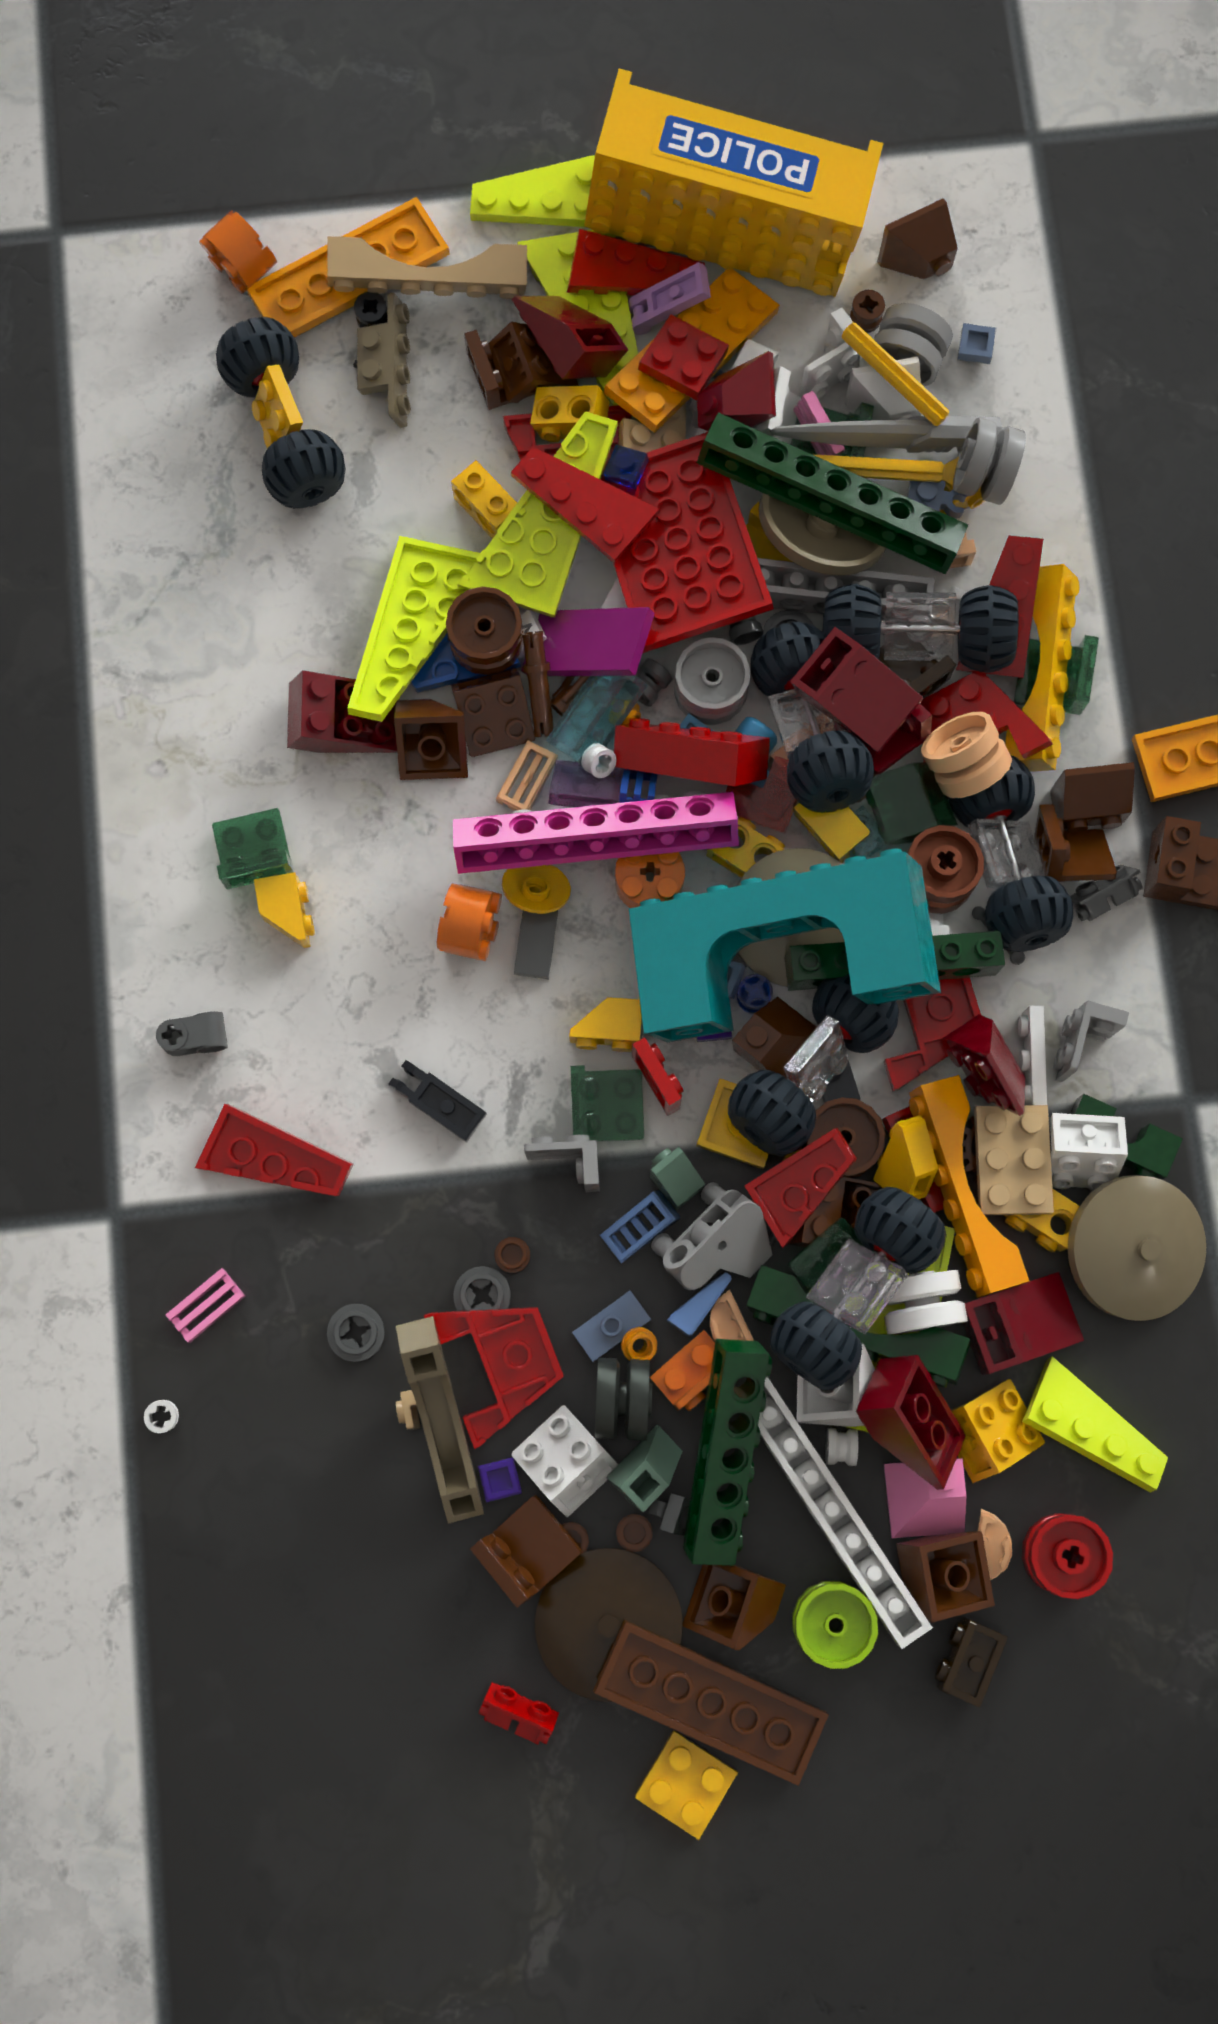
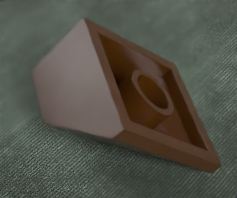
[877,198,958,279]
[394,699,468,780]
[732,996,829,1082]
[896,1531,995,1623]
[683,1565,786,1651]

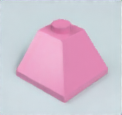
[883,1458,967,1539]

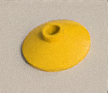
[502,865,571,914]

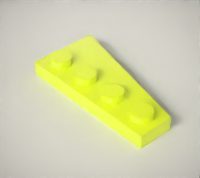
[1022,1356,1168,1493]

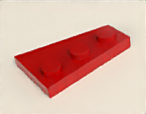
[745,1128,857,1248]

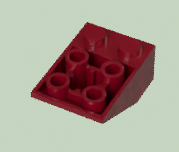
[512,296,628,379]
[790,627,923,754]
[287,670,399,753]
[944,1014,1025,1116]
[963,1272,1084,1375]

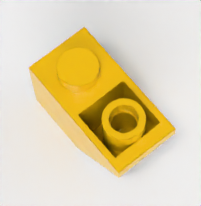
[254,872,315,948]
[569,997,642,1052]
[873,1115,938,1200]

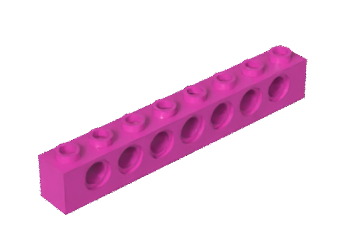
[453,792,739,874]

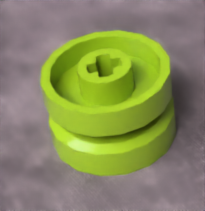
[792,1581,878,1669]

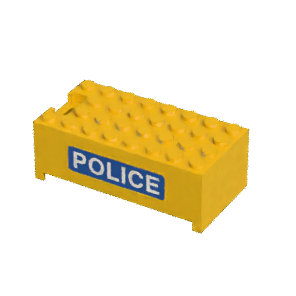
[584,68,883,297]

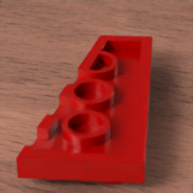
[566,228,705,295]
[511,447,659,564]

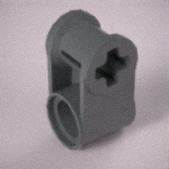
[156,1011,228,1056]

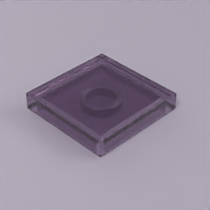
[548,760,624,807]

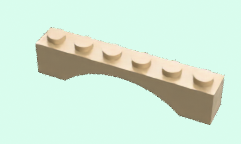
[327,236,527,299]

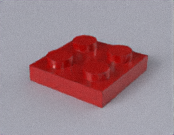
[638,314,729,401]
[632,1037,684,1116]

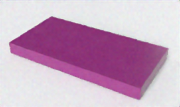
[521,607,655,676]

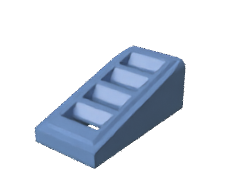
[600,1190,681,1263]
[667,1272,732,1337]

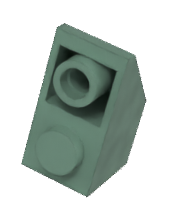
[650,1146,705,1210]
[606,1425,683,1512]

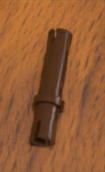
[521,631,556,737]

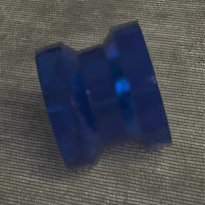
[737,974,773,1014]

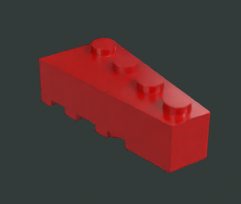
[614,718,770,787]

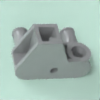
[651,1182,773,1290]

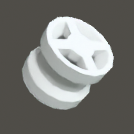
[825,1428,858,1466]

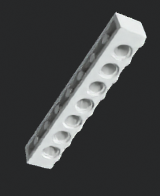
[758,1377,933,1649]

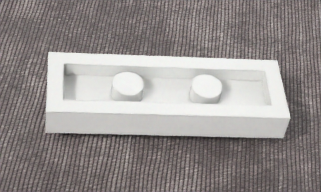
[1018,1006,1047,1105]

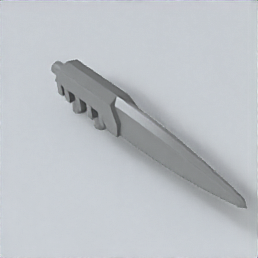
[769,416,1005,453]

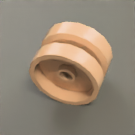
[921,712,1012,798]

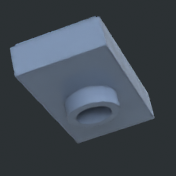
[572,1290,651,1362]

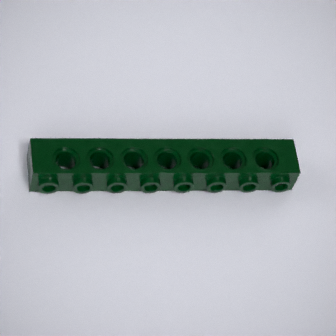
[696,413,968,575]

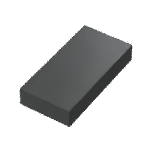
[514,910,558,979]

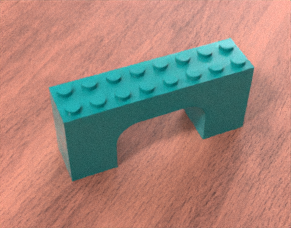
[629,849,941,1043]

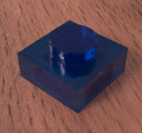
[603,444,649,489]

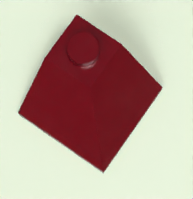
[697,351,776,432]

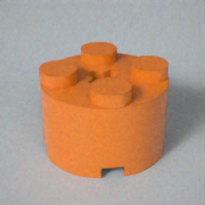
[199,210,277,294]
[615,852,685,908]
[437,883,502,961]

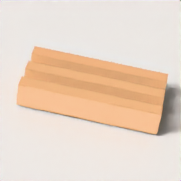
[496,740,558,811]

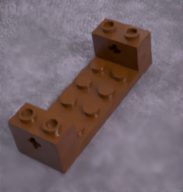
[1143,816,1218,910]

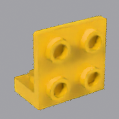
[951,1379,1045,1483]

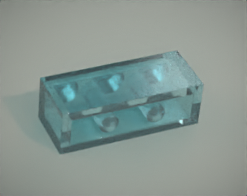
[546,676,648,766]

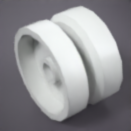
[878,1270,968,1335]

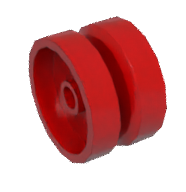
[1022,1513,1113,1599]

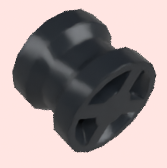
[354,292,388,328]

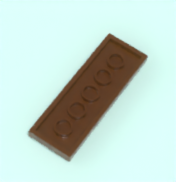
[593,1620,829,1786]

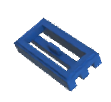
[619,769,658,803]

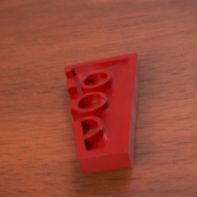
[955,535,1044,678]
[195,1104,354,1196]

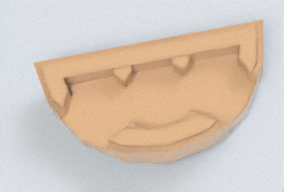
[709,1290,754,1342]
[977,1509,1012,1580]

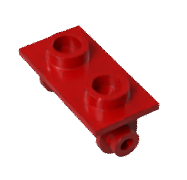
[478,1682,559,1745]

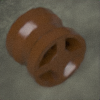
[850,290,885,333]

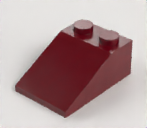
[856,1355,966,1490]

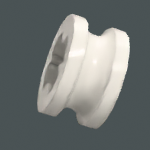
[581,743,617,778]
[144,1399,179,1433]

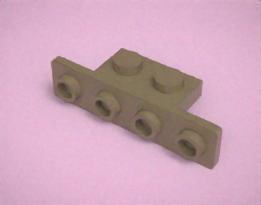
[357,293,411,428]

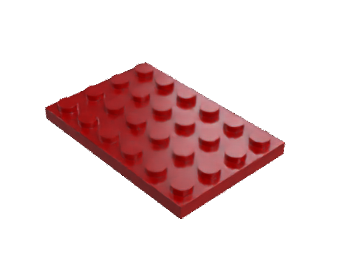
[600,431,774,653]

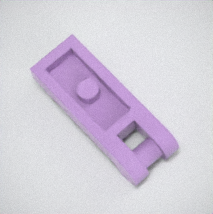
[628,262,711,335]

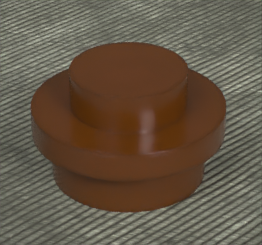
[494,1237,530,1273]

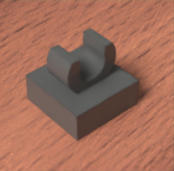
[649,1493,690,1536]

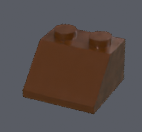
[1050,762,1135,833]

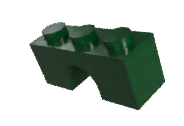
[1070,1094,1183,1180]

